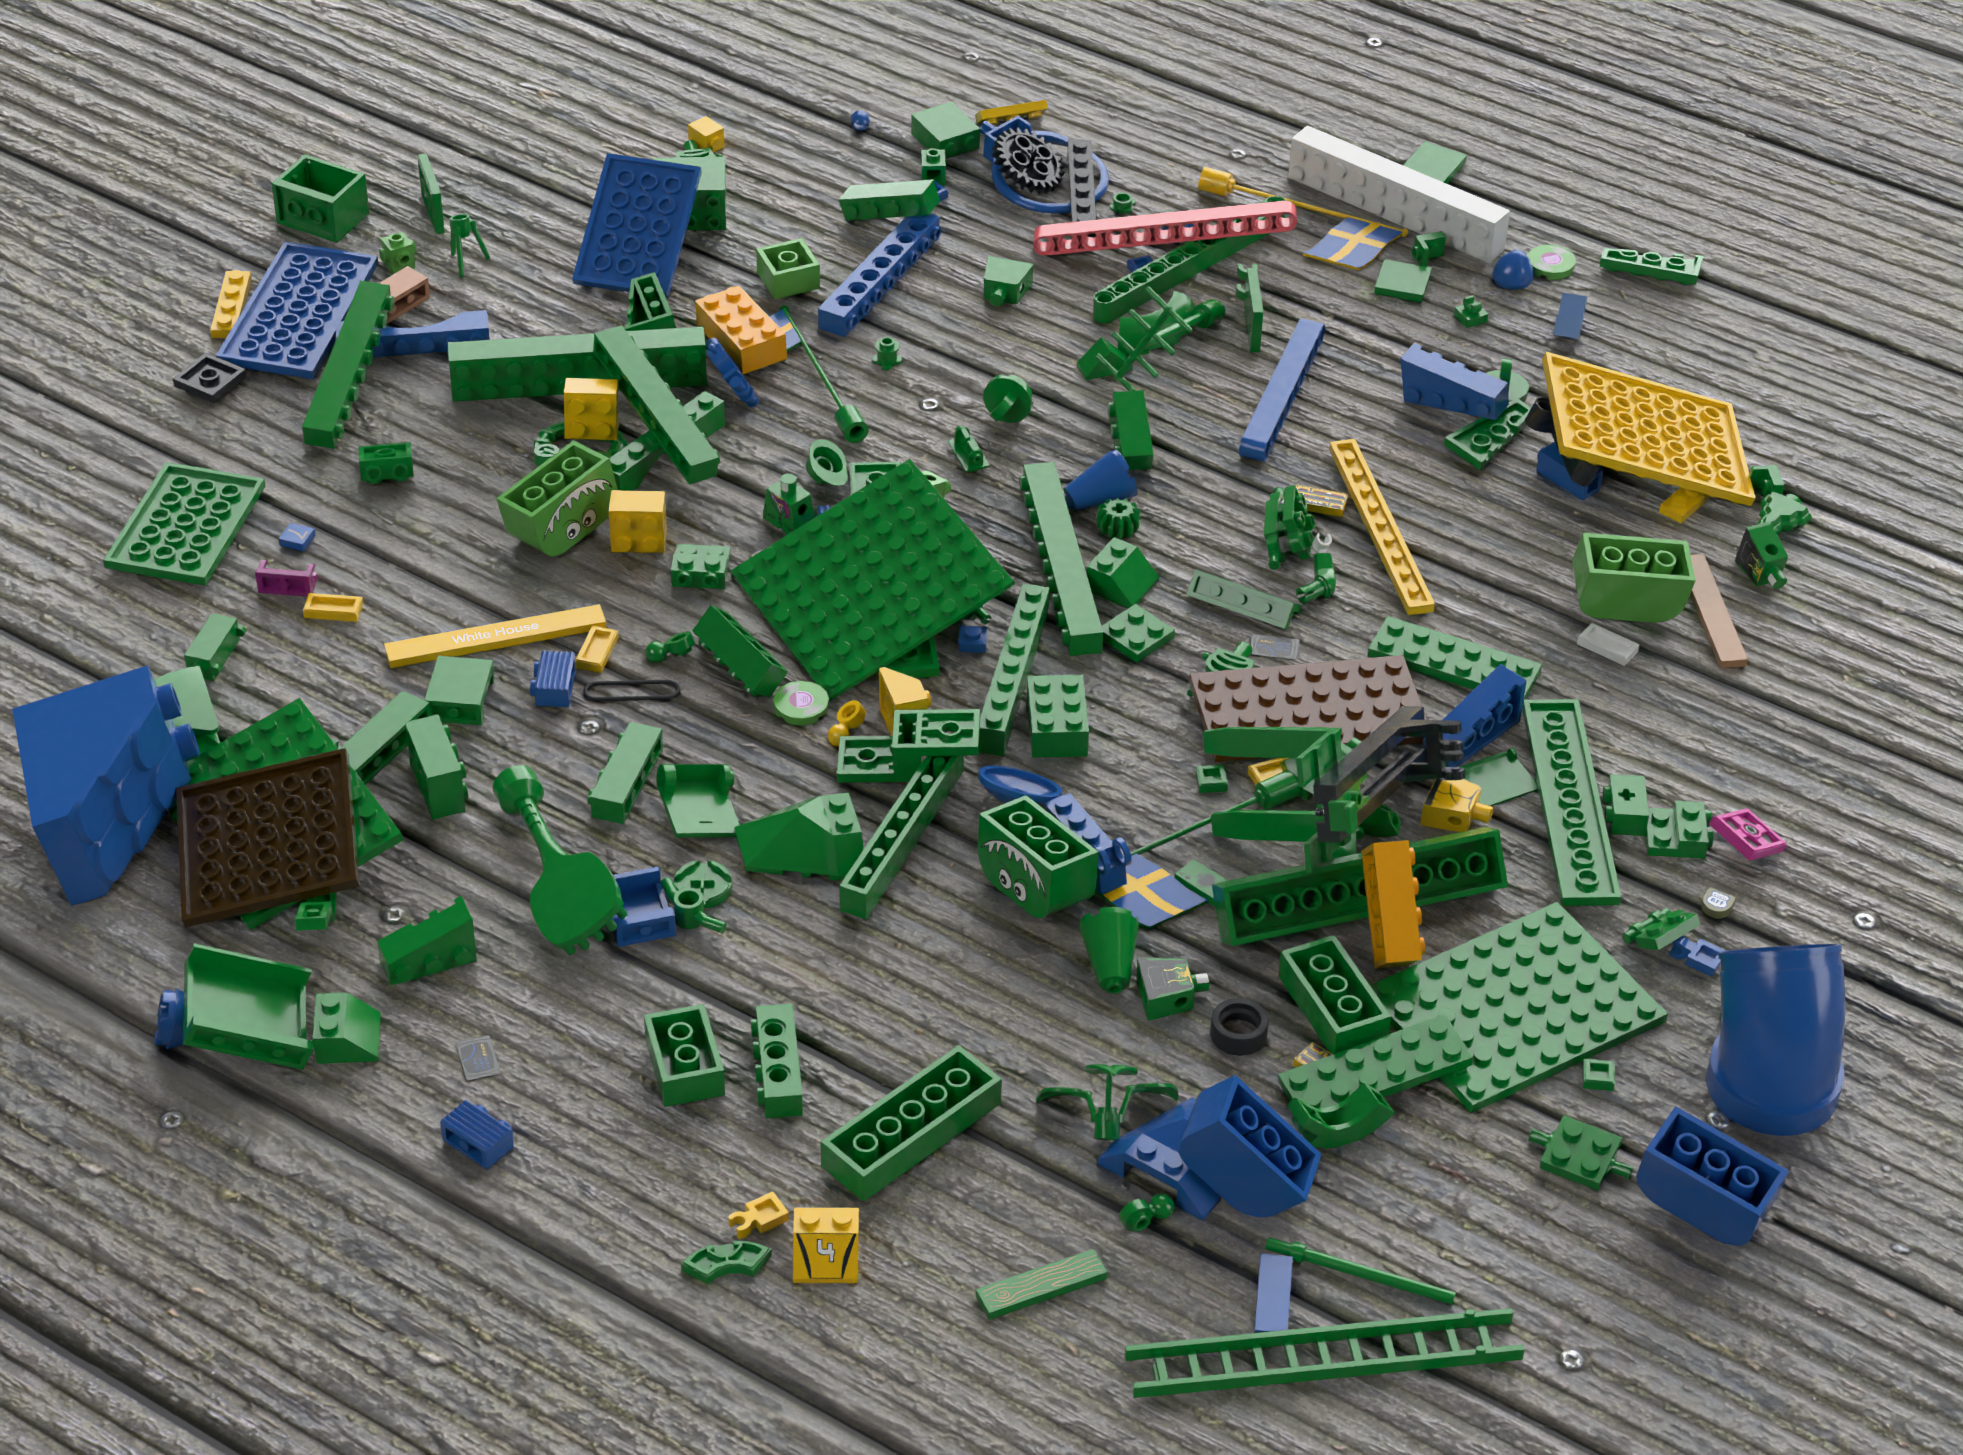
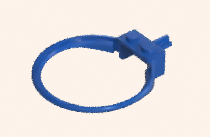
[979,116,1109,214]

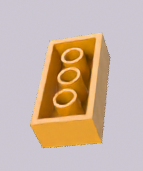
[695,286,787,374]
[1361,840,1425,969]

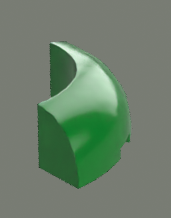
[1118,291,1196,356]

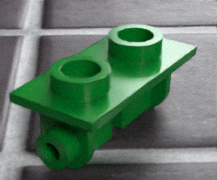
[948,425,990,473]

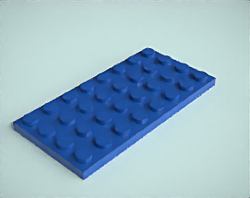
[216,241,378,379]

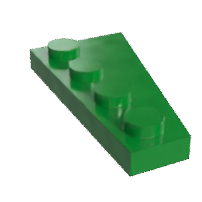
[1599,248,1704,285]
[1444,398,1531,470]

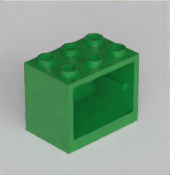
[271,154,370,243]
[653,157,726,230]

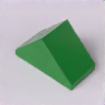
[1077,337,1133,381]

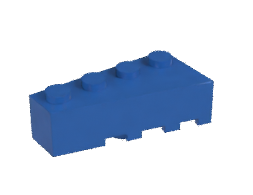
[1400,343,1509,420]
[1423,664,1527,767]

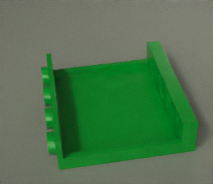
[183,943,314,1070]

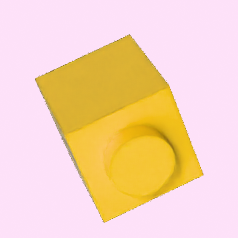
[688,116,725,153]

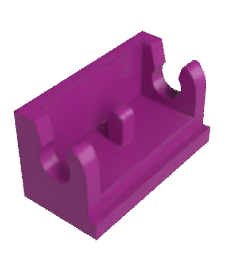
[255,560,318,597]

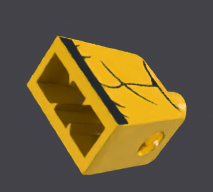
[1420,778,1493,832]

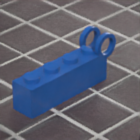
[1044,793,1132,893]

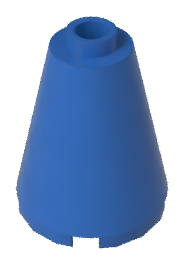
[1064,450,1138,511]

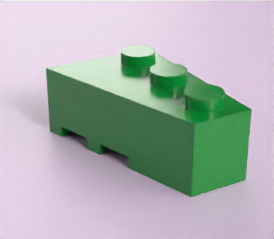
[625,272,676,331]
[1107,390,1154,470]
[377,895,477,986]

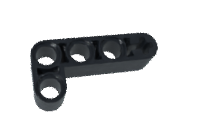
[1525,397,1601,486]

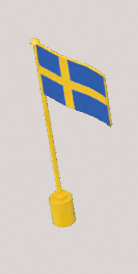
[1198,167,1408,271]

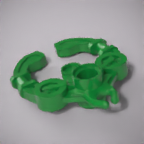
[534,422,629,467]

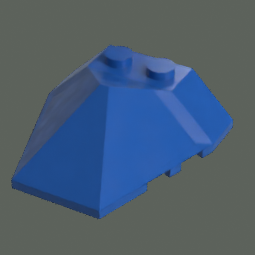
[1097,1097,1221,1221]

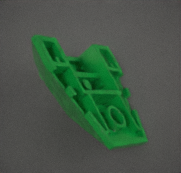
[734,792,864,880]

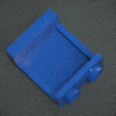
[612,867,676,947]

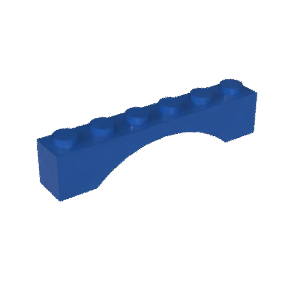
[336,310,490,357]

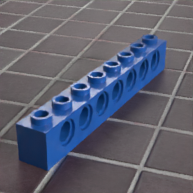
[818,214,941,337]

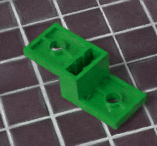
[837,709,980,783]

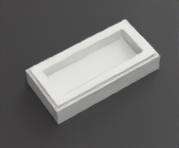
[1577,623,1639,666]

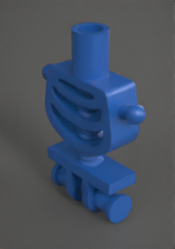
[705,338,759,408]

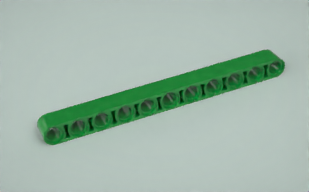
[1093,196,1286,323]

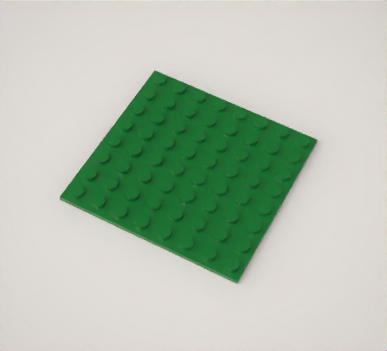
[730,459,1015,701]

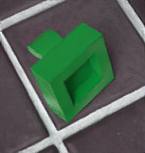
[1454,295,1489,328]

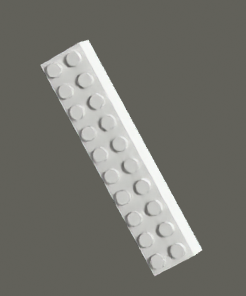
[1288,125,1510,263]

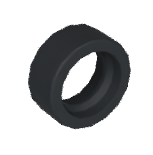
[1210,998,1269,1056]

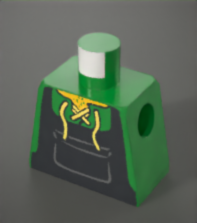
[1734,521,1788,589]
[1136,958,1209,1020]

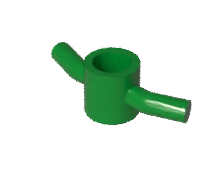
[660,877,727,934]

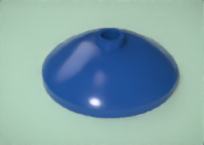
[977,766,1062,807]

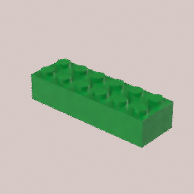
[821,1045,1002,1202]

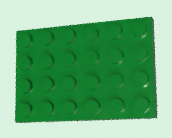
[103,462,266,586]

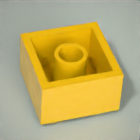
[564,378,619,440]
[609,490,667,553]

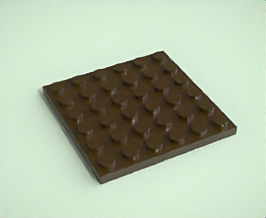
[176,748,360,928]

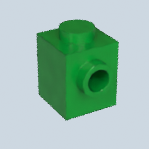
[921,149,946,186]

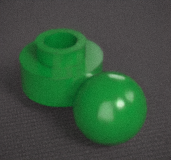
[645,631,695,663]
[1119,1194,1174,1231]

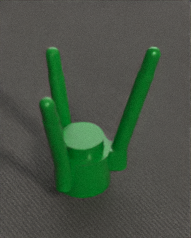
[449,214,490,277]

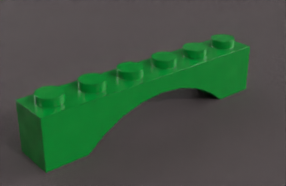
[609,391,725,491]

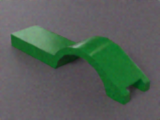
[295,892,337,931]

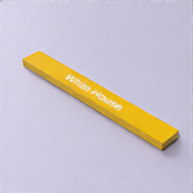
[384,604,606,668]

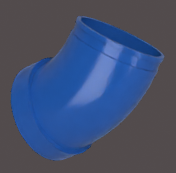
[1706,944,1845,1136]

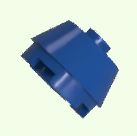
[154,988,184,1049]

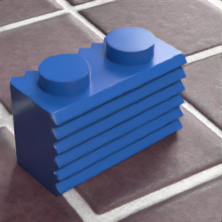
[530,650,576,707]
[440,1100,514,1170]

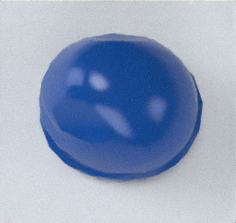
[1492,249,1533,289]

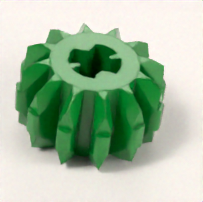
[1096,497,1141,540]

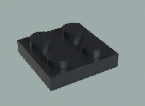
[173,353,246,403]

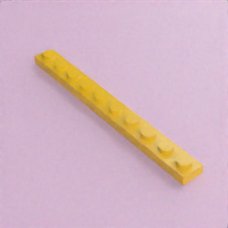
[1329,439,1435,615]

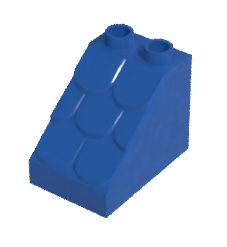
[12,665,200,906]

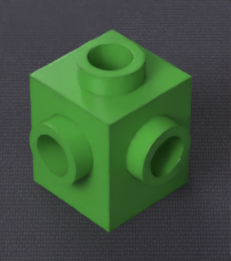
[379,232,417,274]

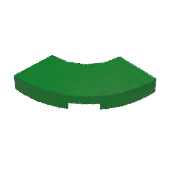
[681,1241,772,1284]

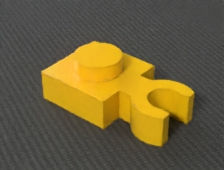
[728,1191,789,1239]

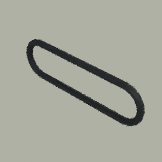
[583,680,680,701]

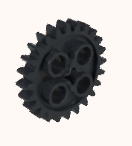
[992,128,1065,194]

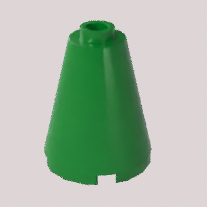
[1080,907,1139,994]

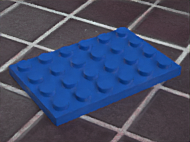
[572,153,702,298]

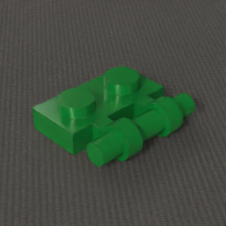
[1622,908,1701,950]

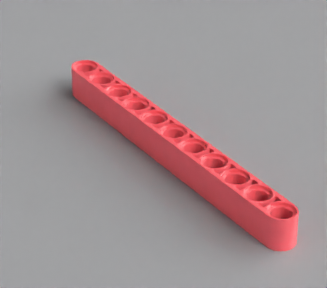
[1033,201,1297,256]

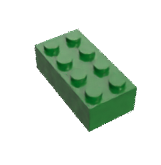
[1278,935,1391,1054]

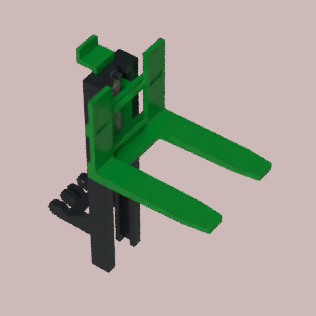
[1203,706,1465,873]

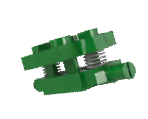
[1264,485,1315,570]

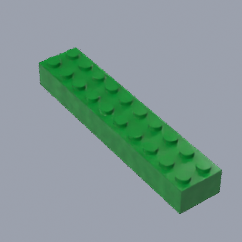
[448,326,707,402]
[1211,827,1508,946]

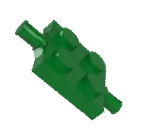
[1528,1115,1634,1191]

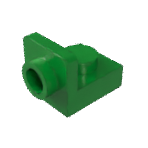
[1412,231,1446,267]
[1749,465,1784,495]

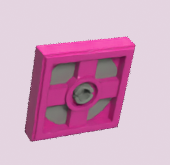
[1709,808,1787,861]

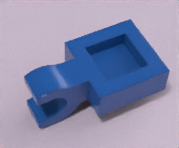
[1669,936,1726,977]

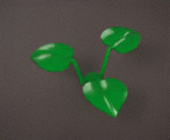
[1036,1064,1179,1141]

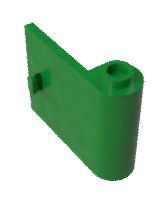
[656,764,740,837]

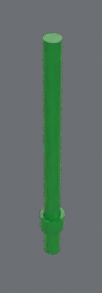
[1265,1237,1456,1305]

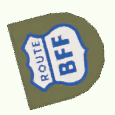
[1701,887,1737,919]

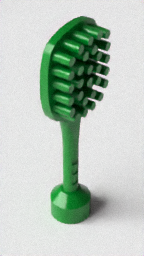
[493,765,627,955]

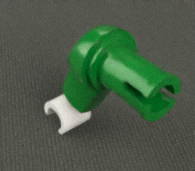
[1296,533,1336,604]

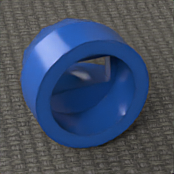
[851,110,870,131]

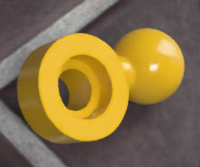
[827,700,866,746]

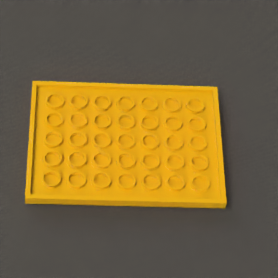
[1542,352,1755,506]

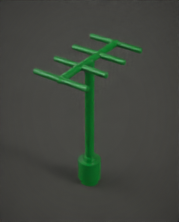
[1095,286,1225,391]

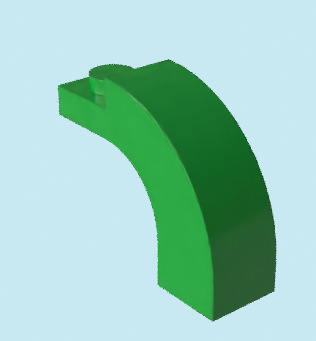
[1287,1083,1395,1148]

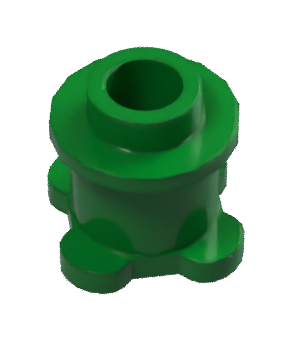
[872,337,902,370]

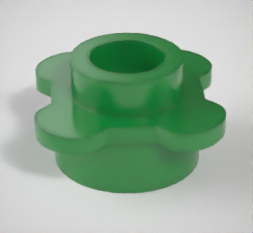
[1110,192,1136,214]

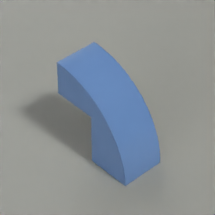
[1553,292,1587,340]

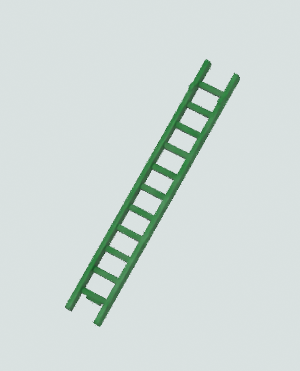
[1124,1308,1525,1398]

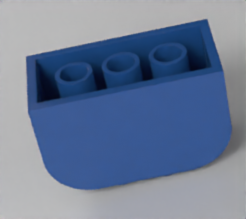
[1179,1075,1321,1217]
[1636,1106,1789,1246]

